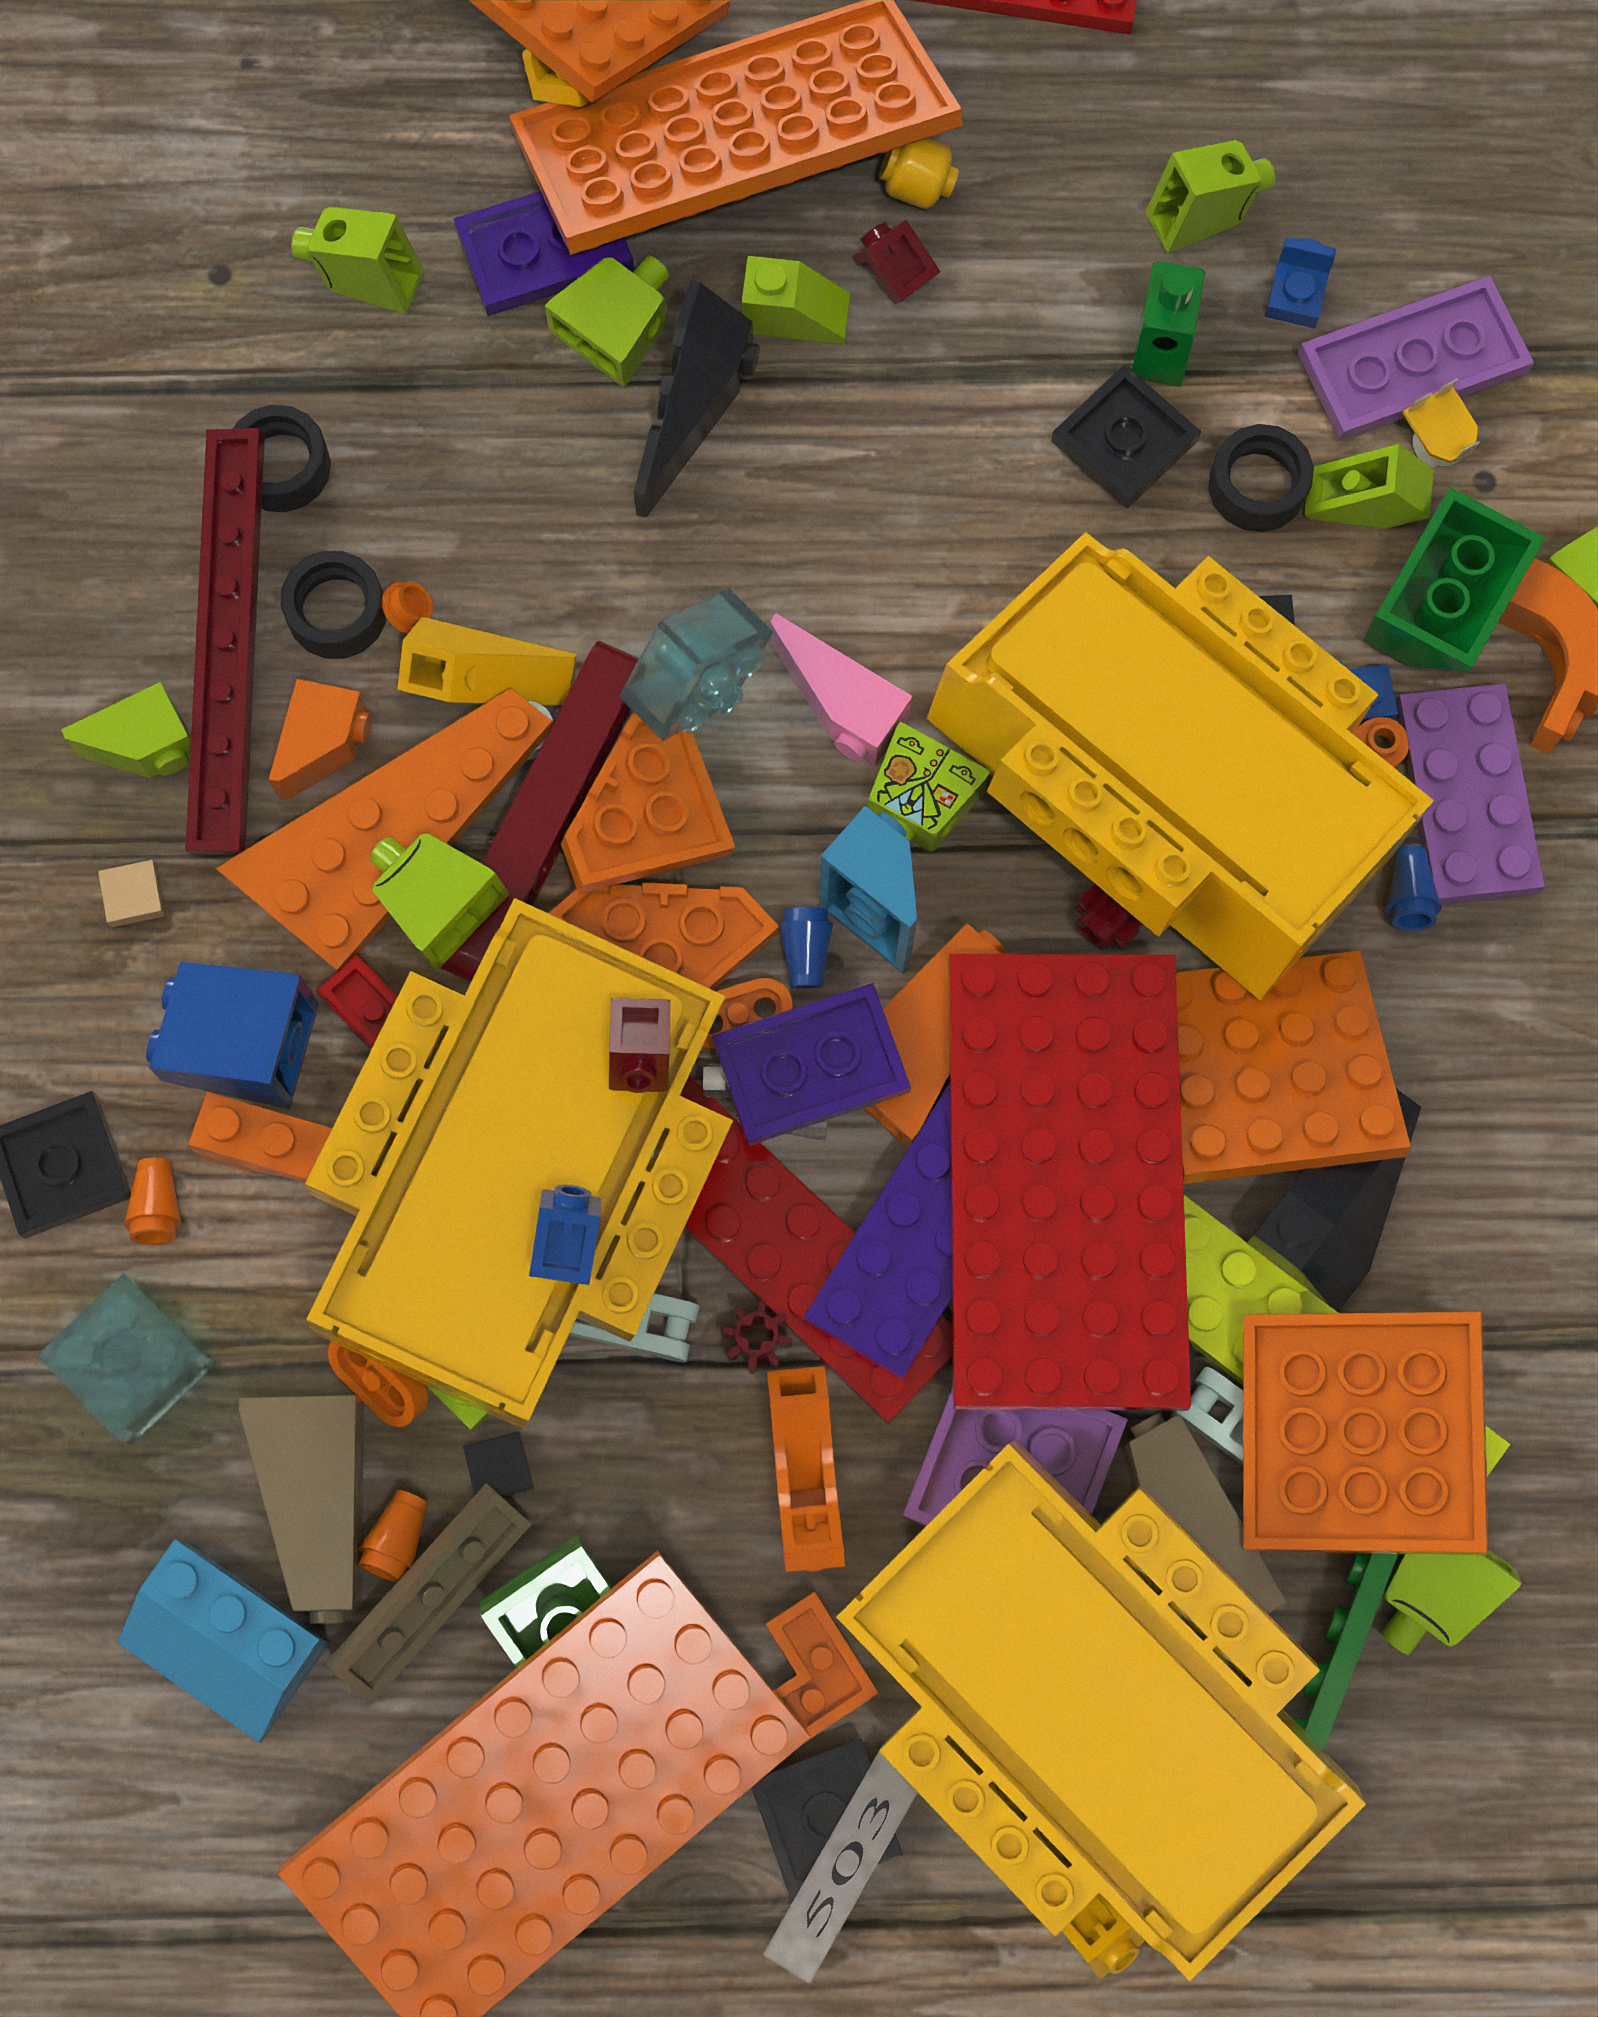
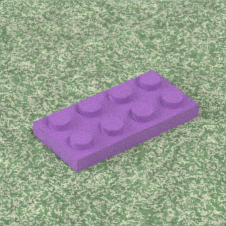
[1297,276,1534,441]
[1396,683,1545,904]

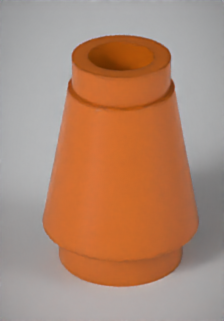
[124,1157,182,1246]
[358,1490,428,1583]

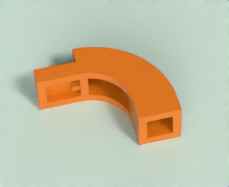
[1498,558,1598,754]
[767,1366,845,1572]

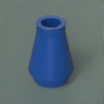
[1386,845,1442,931]
[779,907,834,988]

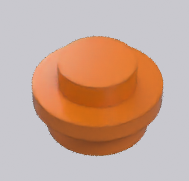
[382,581,433,634]

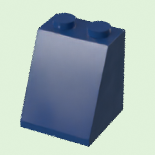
[146,962,319,1110]

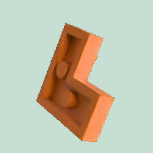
[765,1592,879,1744]

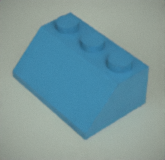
[819,806,917,974]
[117,1539,330,1743]

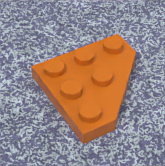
[561,703,736,894]
[548,882,780,990]

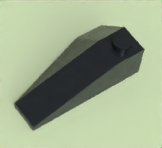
[634,280,760,518]
[1247,1088,1422,1312]

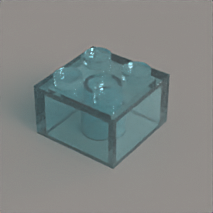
[619,588,774,741]
[37,1273,216,1445]

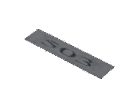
[763,1744,918,1984]

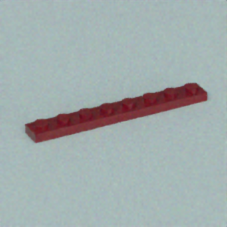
[185,428,265,855]

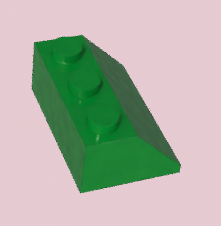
[1362,487,1546,672]

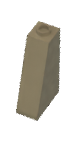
[238,1395,364,1624]
[1123,1413,1287,1613]

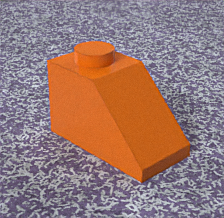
[268,679,372,800]

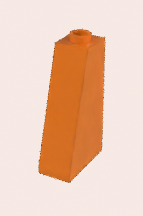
[863,923,1005,1150]

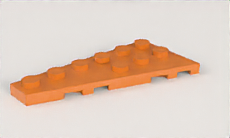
[215,688,553,971]

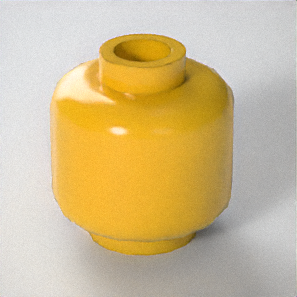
[879,137,959,209]

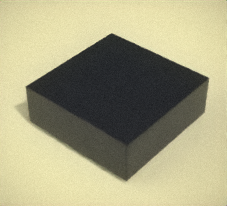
[463,1431,535,1498]

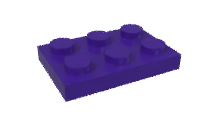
[453,191,634,316]
[712,983,911,1146]

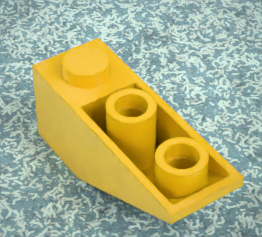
[397,617,577,705]

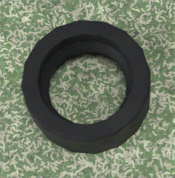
[233,404,331,513]
[1208,424,1314,532]
[281,551,386,659]

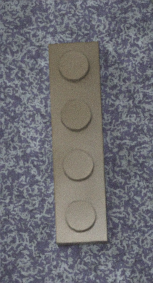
[325,1483,532,1705]

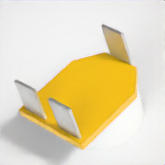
[1402,378,1480,468]

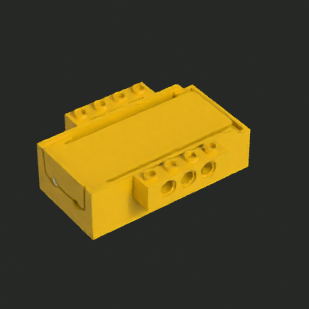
[926,532,1434,1001]
[305,898,733,1430]
[836,1439,1366,1982]

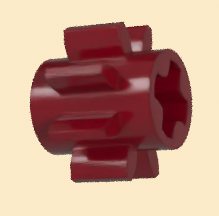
[1075,883,1143,950]
[721,1300,792,1375]

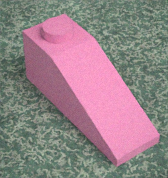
[770,613,912,766]

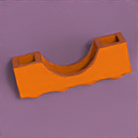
[188,1092,332,1183]

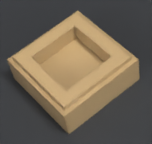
[98,860,165,928]

